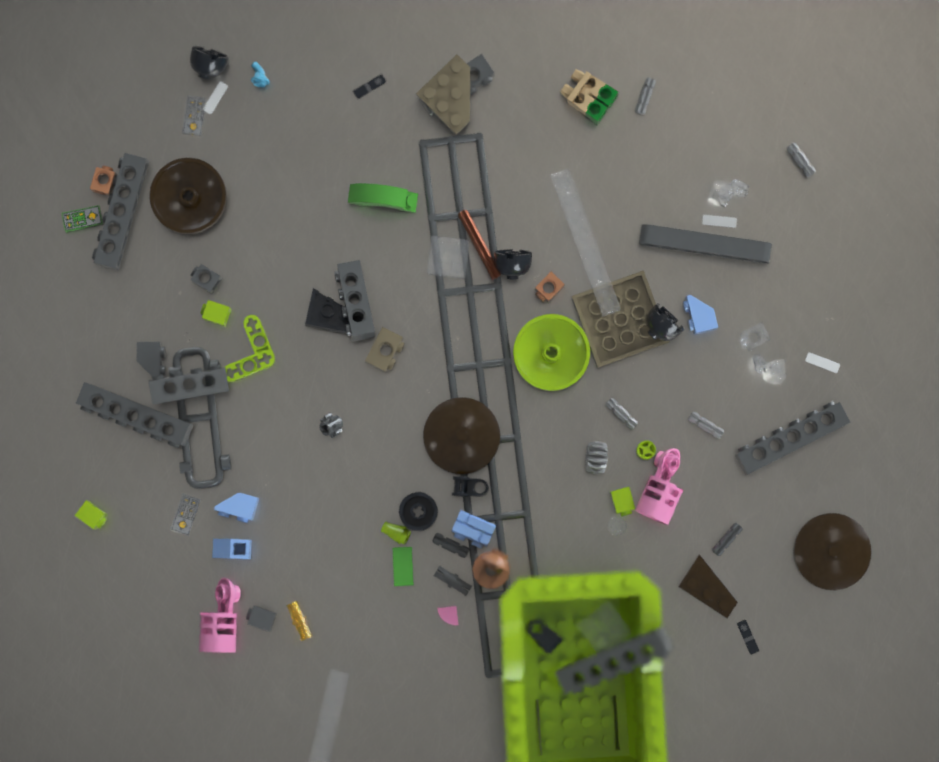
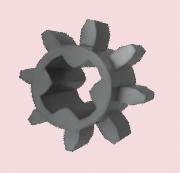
[319,413,343,438]

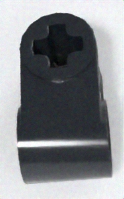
[452,476,489,497]
[526,619,563,655]

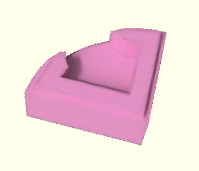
[437,606,458,625]

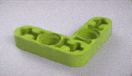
[225,315,275,382]

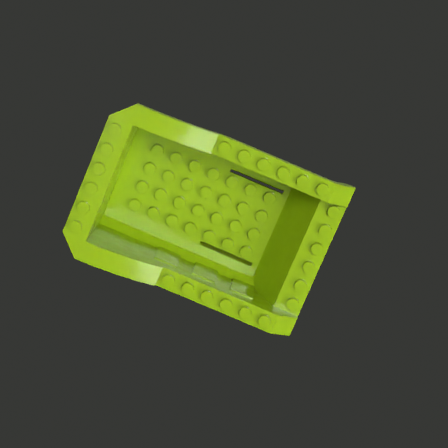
[500,571,667,762]

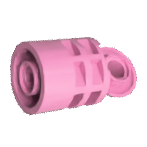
[635,448,684,525]
[199,578,240,652]

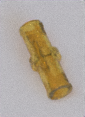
[286,601,313,641]

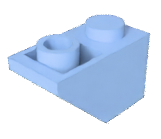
[683,295,718,335]
[214,493,259,523]
[212,539,252,560]

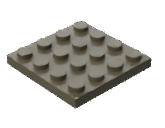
[572,270,670,368]

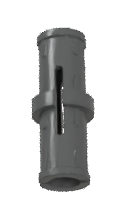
[433,566,472,596]

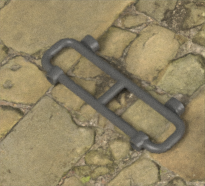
[169,347,231,489]

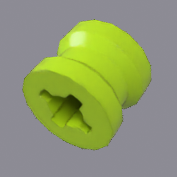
[636,440,656,460]

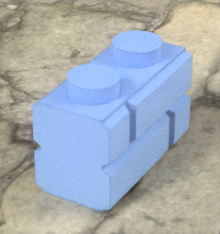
[451,510,496,549]

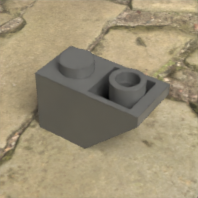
[137,342,165,377]

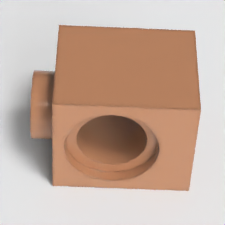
[90,166,117,196]
[535,271,565,303]

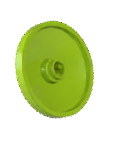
[513,314,590,391]

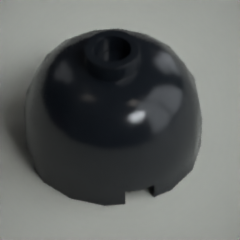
[190,46,229,79]
[494,249,532,280]
[646,303,684,341]

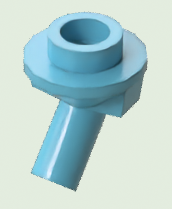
[251,62,270,87]

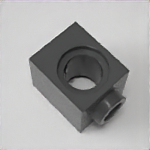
[190,264,222,294]
[246,606,277,632]

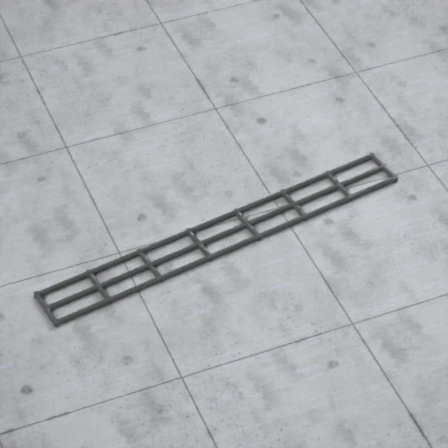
[419,132,539,678]

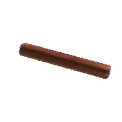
[458,210,501,279]

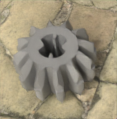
[585,441,608,474]

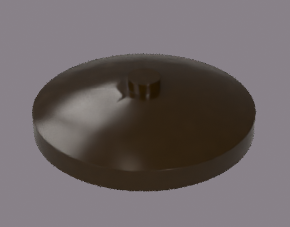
[149,158,227,234]
[423,397,500,475]
[793,513,871,590]

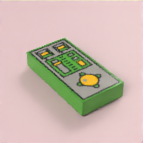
[62,205,103,232]

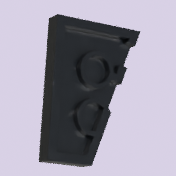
[305,288,363,334]

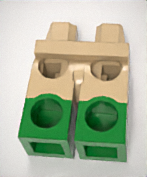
[560,69,619,125]

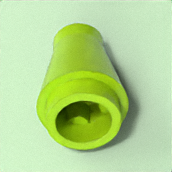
[381,521,411,545]

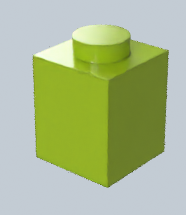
[200,300,231,327]
[610,487,636,517]
[74,500,107,530]

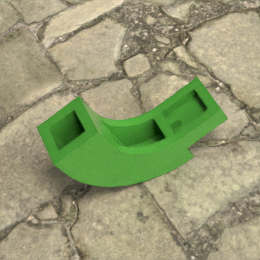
[348,183,418,213]

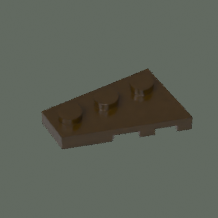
[678,554,738,619]

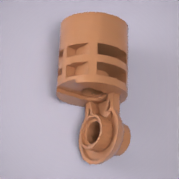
[473,548,510,589]

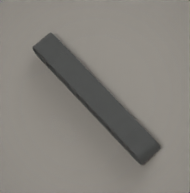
[639,224,772,263]

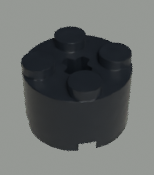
[399,492,438,531]

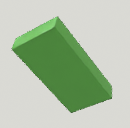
[393,547,414,586]

